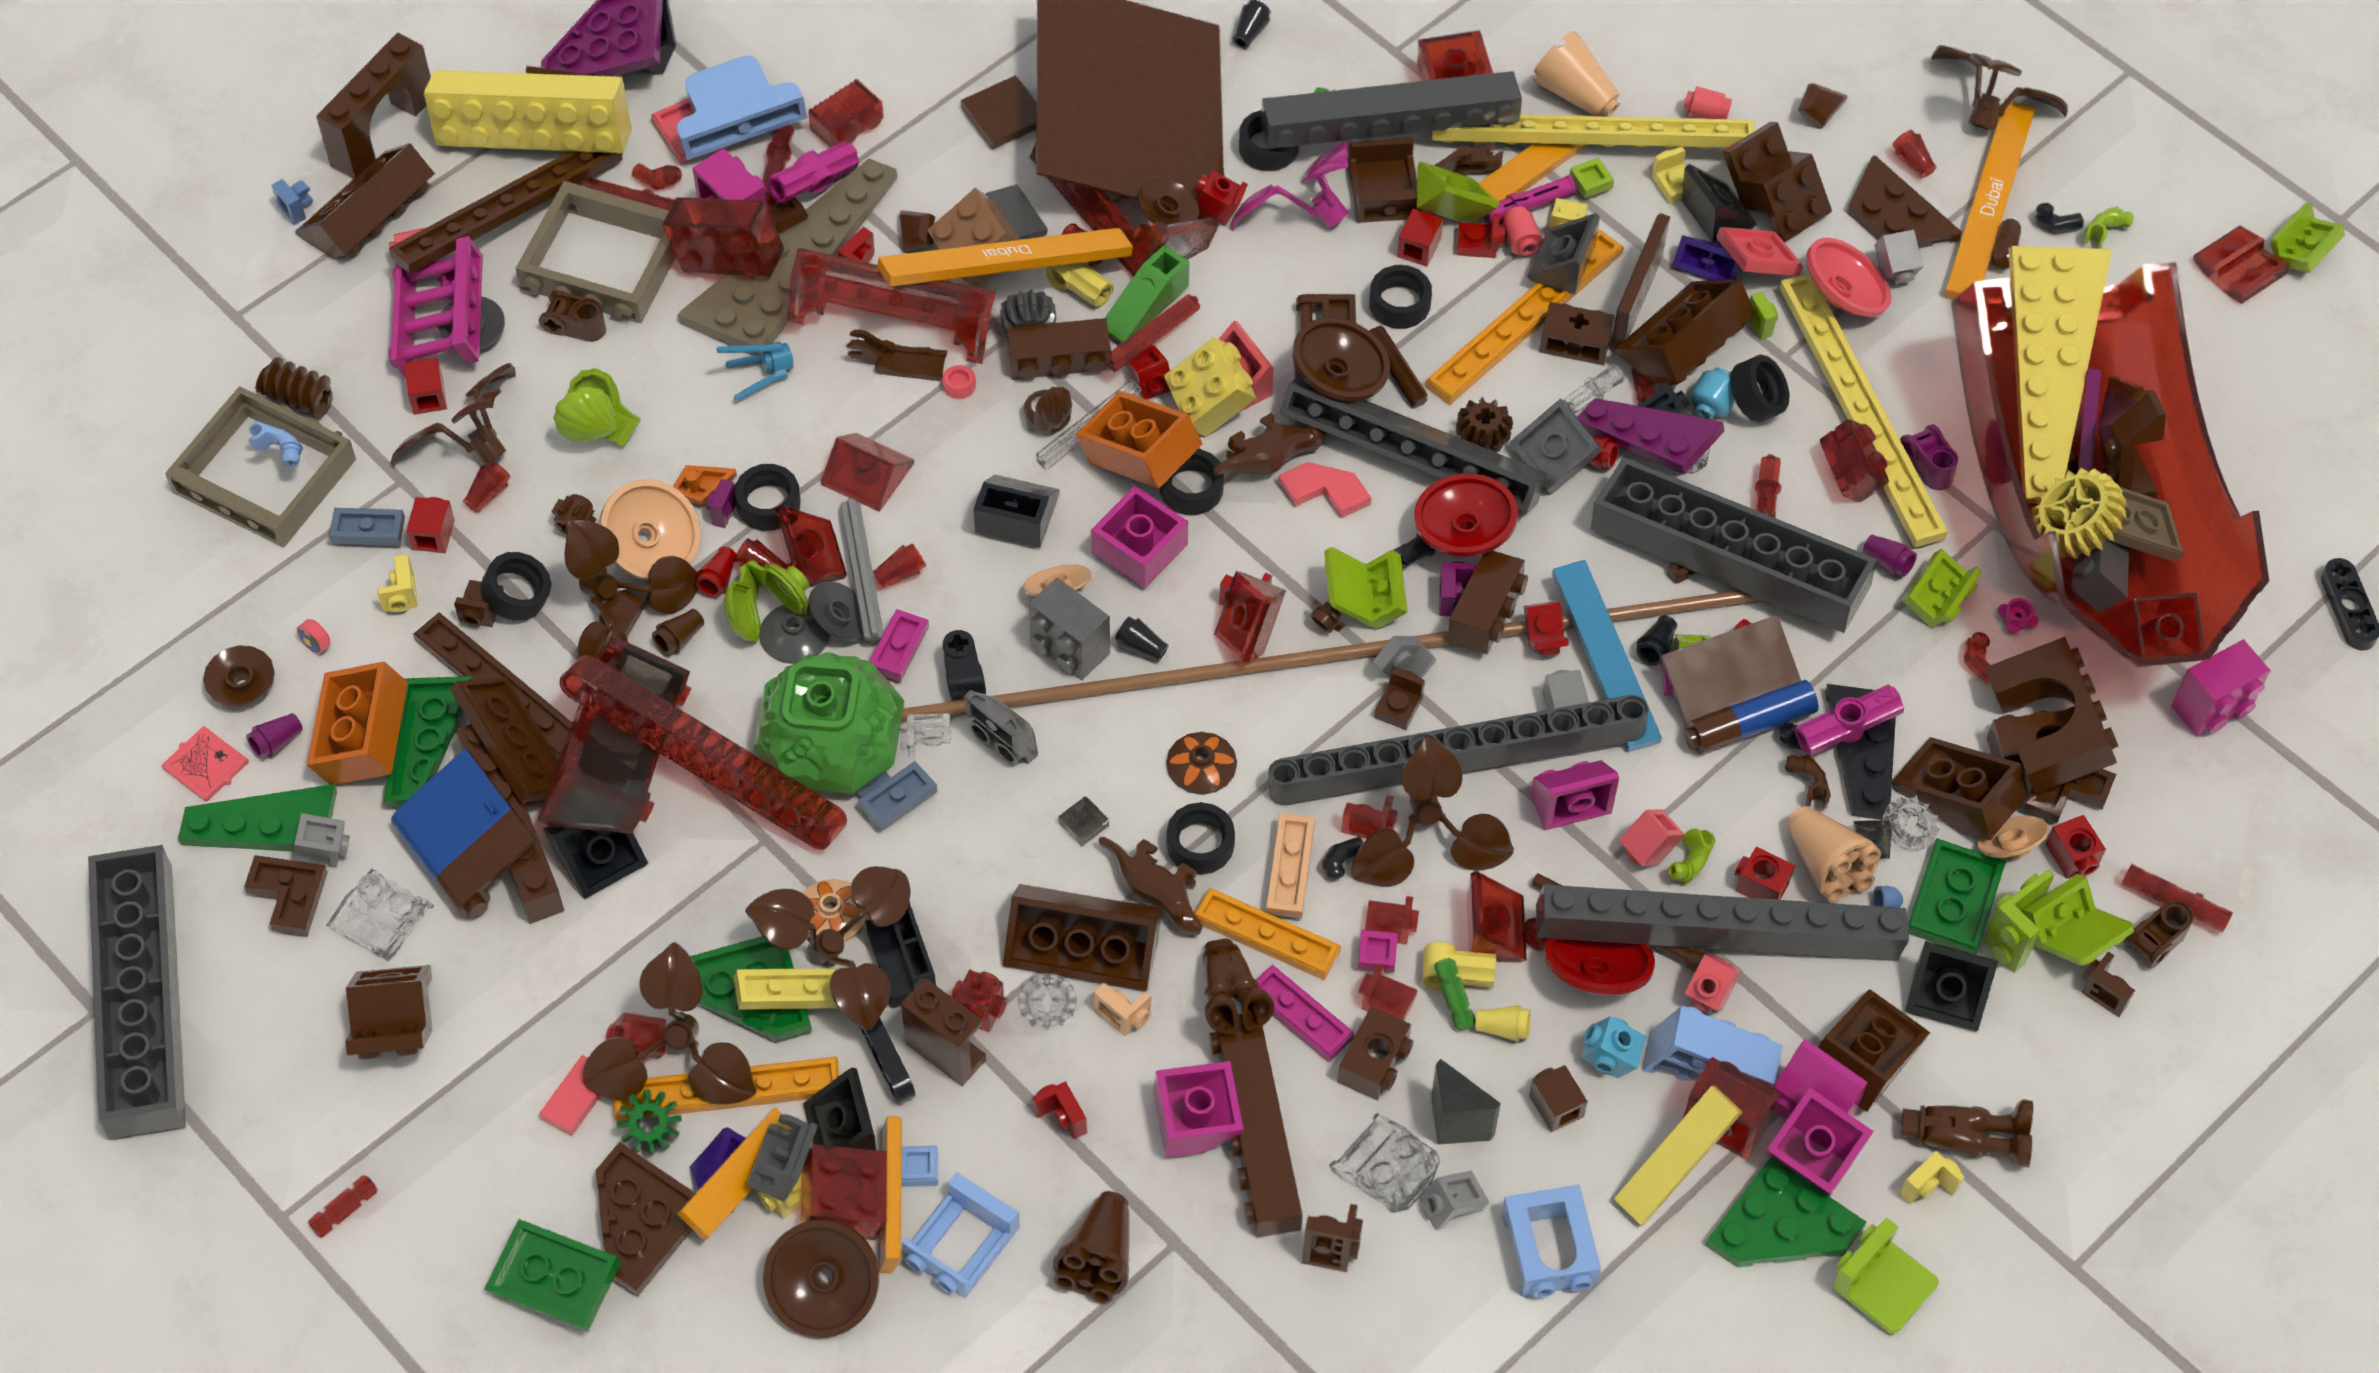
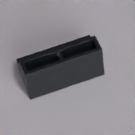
[865,902,936,1009]

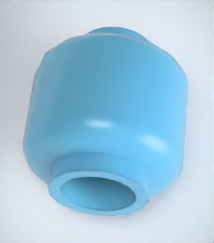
[1690,368,1735,420]

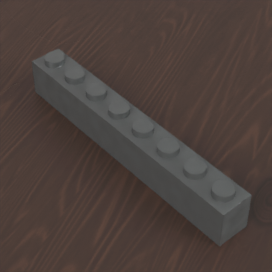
[1261,71,1522,149]
[1280,376,1548,513]

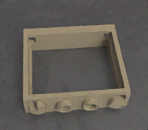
[515,181,688,324]
[165,386,356,548]

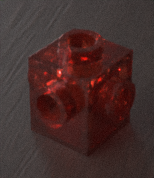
[951,969,1008,1033]

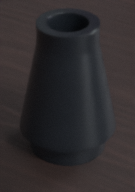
[1232,0,1271,48]
[1636,615,1677,666]
[1115,616,1169,662]

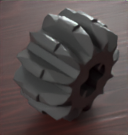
[1000,289,1057,334]

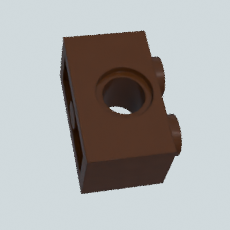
[1337,1006,1414,1101]

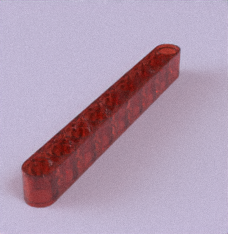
[559,655,847,850]

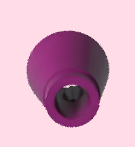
[1863,534,1917,577]
[246,713,303,759]

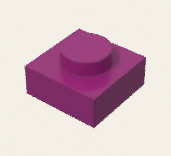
[707,479,736,528]

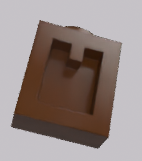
[454,580,504,627]
[1374,668,1425,731]
[2081,951,2135,1017]

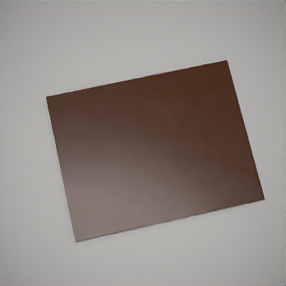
[1036,0,1224,220]

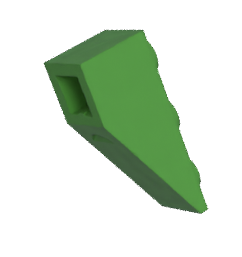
[1105,245,1189,346]

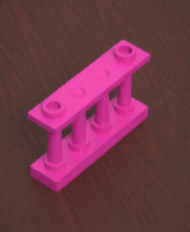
[388,236,483,378]

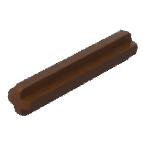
[1369,325,1428,407]

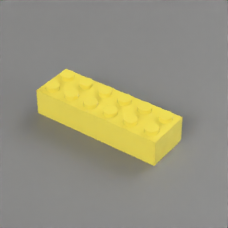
[424,70,632,153]

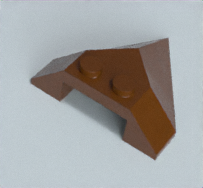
[2098,376,2166,499]

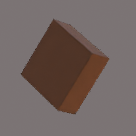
[767,198,809,233]

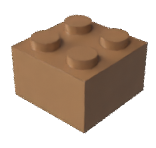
[927,188,1021,288]

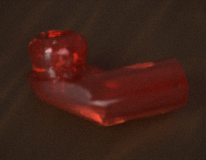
[632,163,682,190]
[1963,632,1990,684]

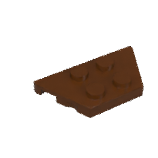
[1847,155,1962,248]

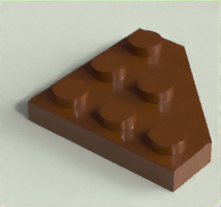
[595,1142,695,1296]

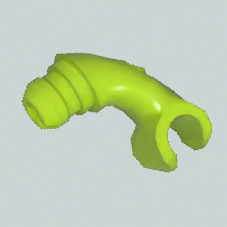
[2082,206,2134,248]
[1668,829,1716,884]

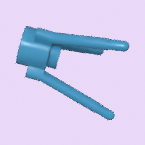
[716,342,794,401]

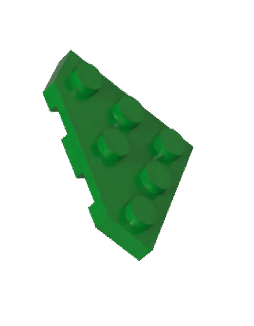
[690,936,812,1042]
[1706,1157,1866,1267]

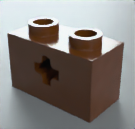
[1539,302,1615,366]

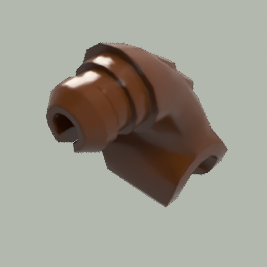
[1992,219,2021,269]
[1785,754,1831,809]

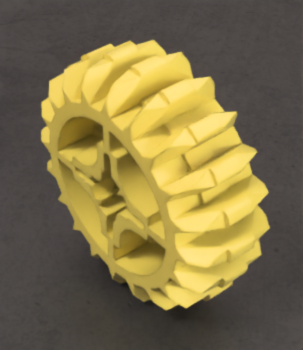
[2031,467,2127,560]

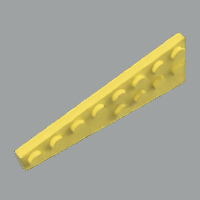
[2009,246,2111,504]

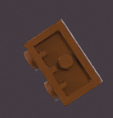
[1302,1204,1363,1272]

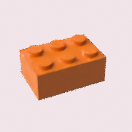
[1075,390,1203,489]
[307,661,408,785]

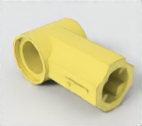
[1045,262,1113,307]
[1422,942,1496,990]

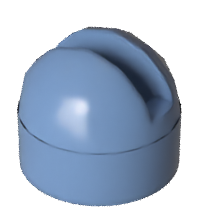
[1873,886,1903,908]

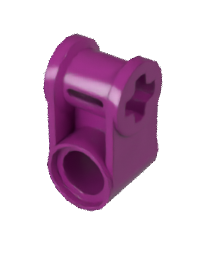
[1900,424,1958,490]

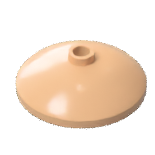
[599,479,701,581]

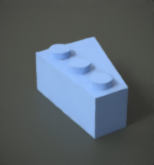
[1642,1006,1782,1097]

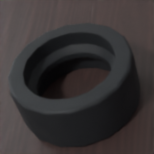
[1239,110,1299,171]
[1369,265,1432,329]
[1730,354,1790,423]
[1160,449,1224,515]
[734,464,801,531]
[480,552,552,621]
[1166,802,1235,875]

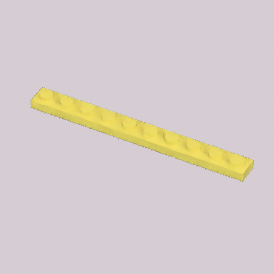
[1432,115,1755,149]
[1779,273,1948,548]

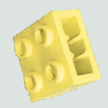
[1164,337,1256,437]

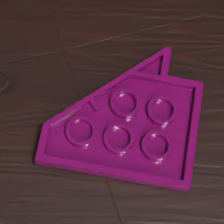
[541,0,663,77]

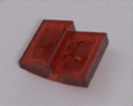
[2193,225,2289,304]

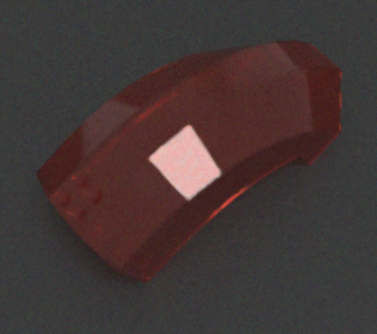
[1951,262,2270,668]

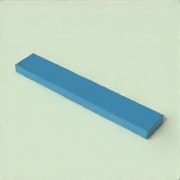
[1552,560,1662,753]

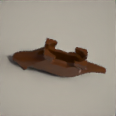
[1213,413,1327,476]
[1098,837,1202,935]

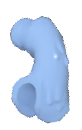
[249,421,303,467]

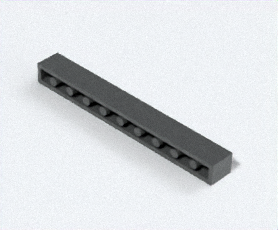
[1536,884,1909,961]

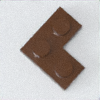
[2023,769,2116,824]
[244,855,328,936]

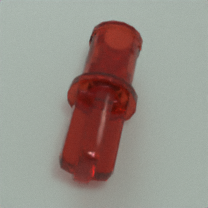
[1754,454,1782,518]

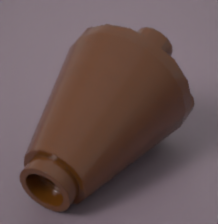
[1053,1191,1129,1303]

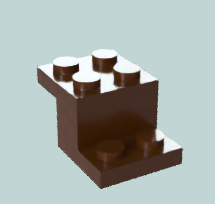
[1722,121,1832,242]
[345,965,433,1059]

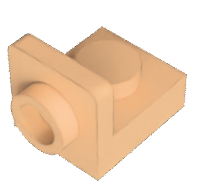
[1093,982,1151,1036]

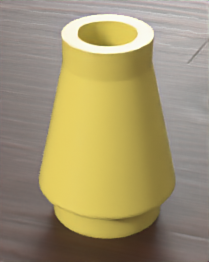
[1476,1005,1531,1042]

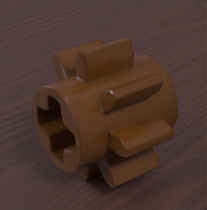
[551,494,596,535]

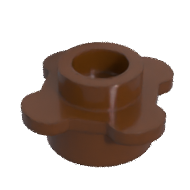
[1310,600,1343,633]

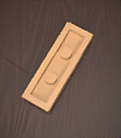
[1266,813,1315,919]

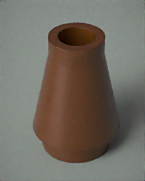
[652,609,704,655]

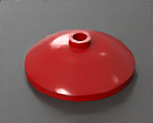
[1414,473,1518,557]
[1544,938,1655,996]

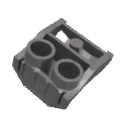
[965,690,1038,765]

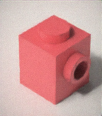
[1619,809,1685,866]
[1684,953,1743,1013]

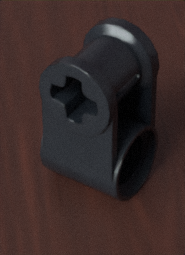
[943,630,986,701]

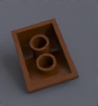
[1892,737,2029,841]
[1818,989,1931,1112]

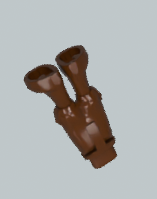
[1203,939,1274,1035]
[1901,1099,2033,1168]

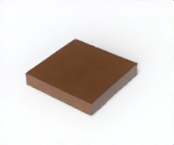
[961,75,1036,150]

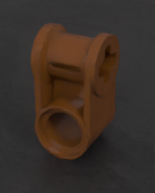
[538,291,607,342]
[2123,900,2194,969]

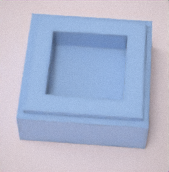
[901,1145,938,1187]

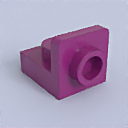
[1439,561,1476,616]

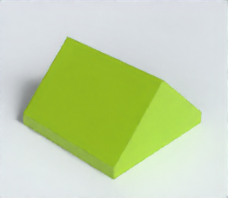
[1417,161,1500,223]

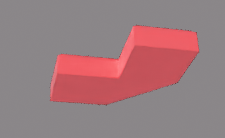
[1278,462,1371,518]

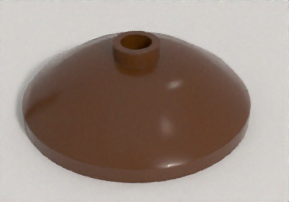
[1292,318,1390,401]
[763,1219,880,1337]

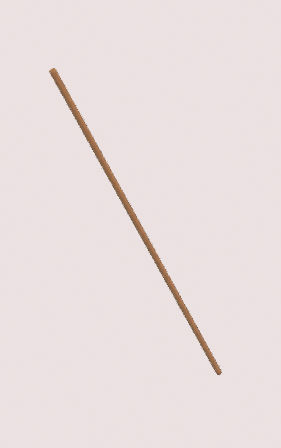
[901,590,1764,723]

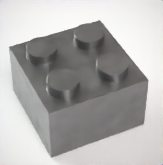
[1029,577,1110,680]

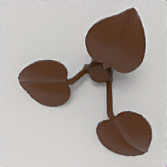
[1931,45,2068,131]
[390,363,516,467]
[564,520,698,684]
[1351,735,1514,887]
[745,866,911,1031]
[583,942,757,1104]

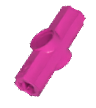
[767,142,860,203]
[1795,684,1904,756]

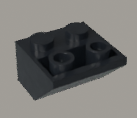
[973,474,1060,548]

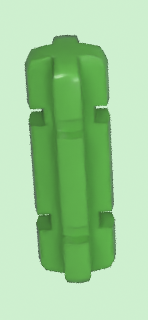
[1434,958,1476,1030]

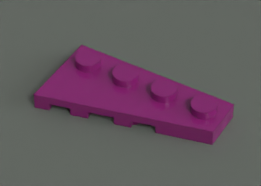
[1577,398,1725,475]

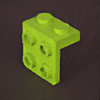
[1324,547,1408,630]
[1983,870,2054,973]
[2023,874,2134,965]
[1833,1217,1939,1334]

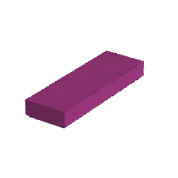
[2078,369,2101,472]

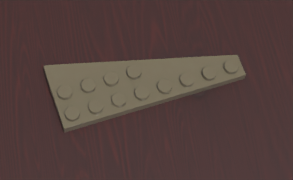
[678,159,898,355]

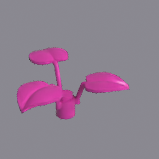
[1231,141,1349,230]

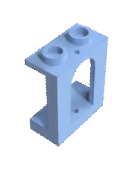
[902,1172,1020,1298]
[1502,1185,1601,1298]

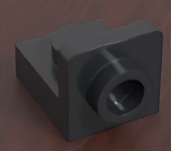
[1637,384,1693,416]

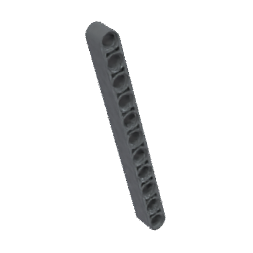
[1268,695,1649,805]

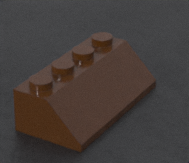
[295,143,435,258]
[1614,280,1755,386]
[1003,884,1163,990]

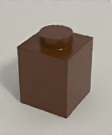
[1529,1065,1588,1133]

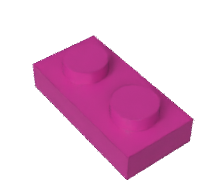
[869,609,929,682]

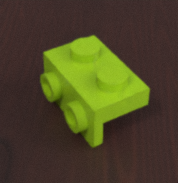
[2271,203,2345,273]
[1901,549,1982,628]

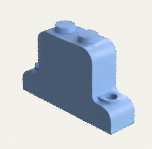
[677,56,808,160]

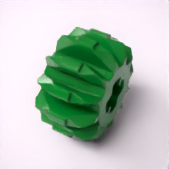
[616,1089,682,1154]

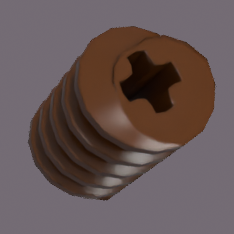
[255,357,333,418]

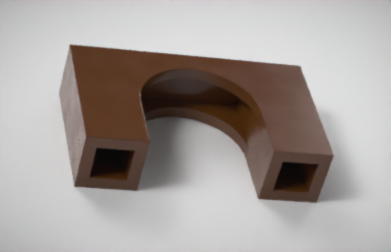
[316,32,431,179]
[1984,637,2119,794]

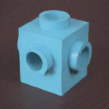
[1581,1016,1647,1078]

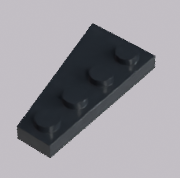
[1825,684,1896,821]

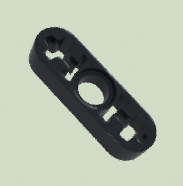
[2321,558,2379,651]
[859,1017,916,1104]

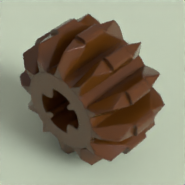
[1455,397,1513,452]

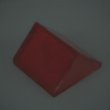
[821,433,914,512]
[775,505,847,587]
[1214,571,1286,662]
[1467,871,1527,963]

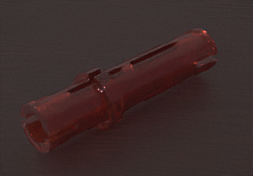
[762,124,794,207]
[583,177,680,213]
[2122,863,2233,933]

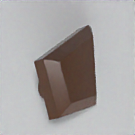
[1798,83,1848,128]
[899,210,935,253]

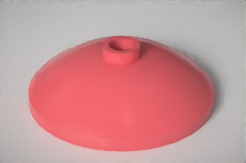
[1806,237,1891,317]

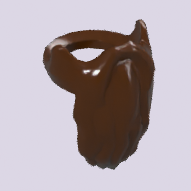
[1023,387,1073,434]

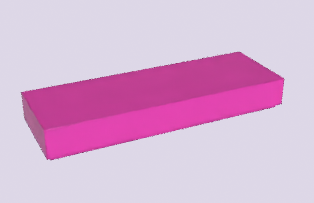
[1256,964,1354,1062]

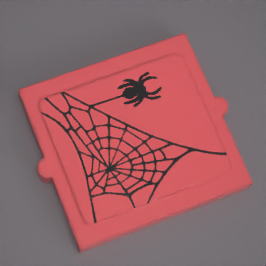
[161,726,249,802]

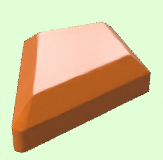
[673,465,737,506]

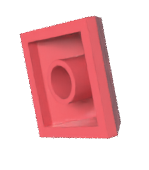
[1219,321,1274,413]

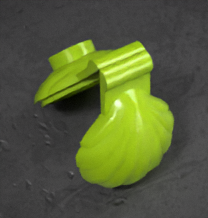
[553,368,641,446]
[723,561,809,642]

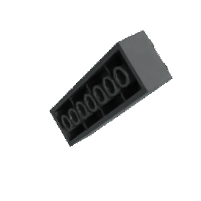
[1591,457,1877,633]
[88,845,186,1139]

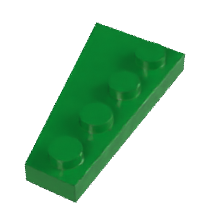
[383,676,473,808]
[178,784,337,852]

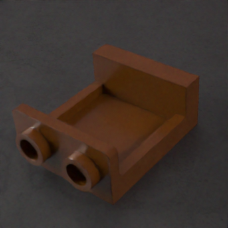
[1348,138,1422,223]
[901,979,986,1086]

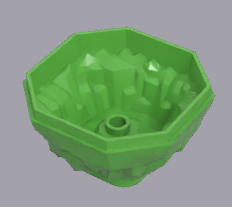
[753,652,905,794]

